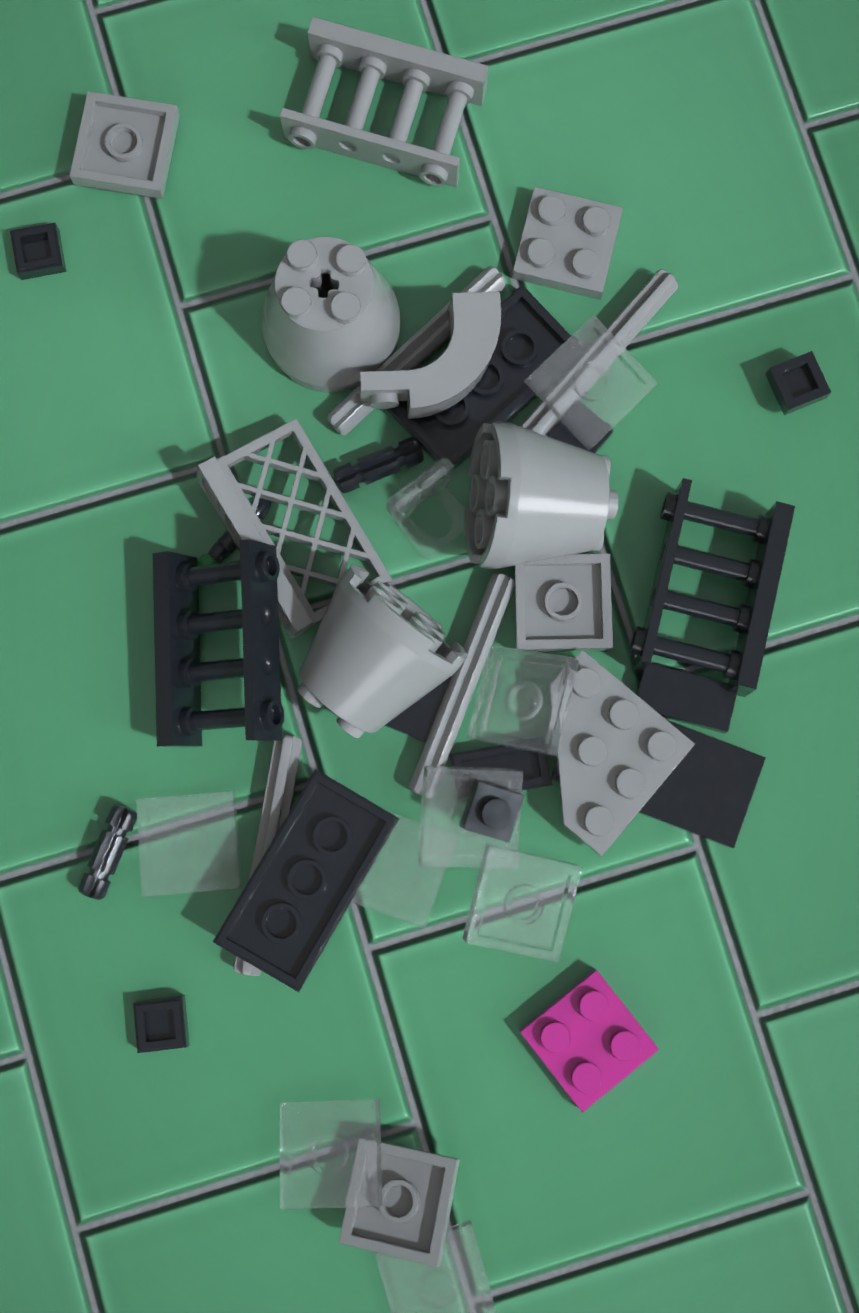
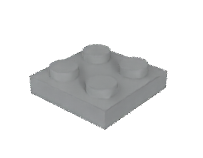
[69,91,180,199]
[512,187,623,300]
[514,554,613,652]
[339,1137,460,1267]

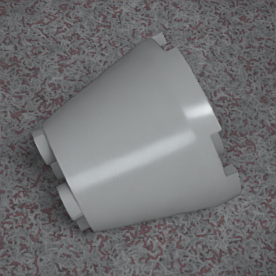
[261,236,400,393]
[464,421,618,569]
[297,564,468,738]

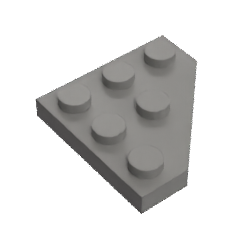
[550,650,695,856]

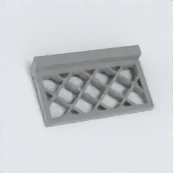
[196,418,392,639]

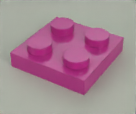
[519,969,659,1113]

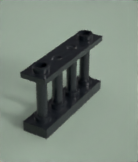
[629,478,795,697]
[152,539,284,747]

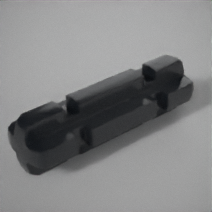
[333,437,424,493]
[78,805,138,900]

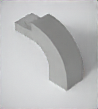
[359,291,501,419]

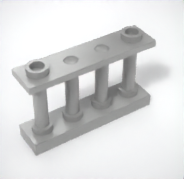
[280,17,489,188]

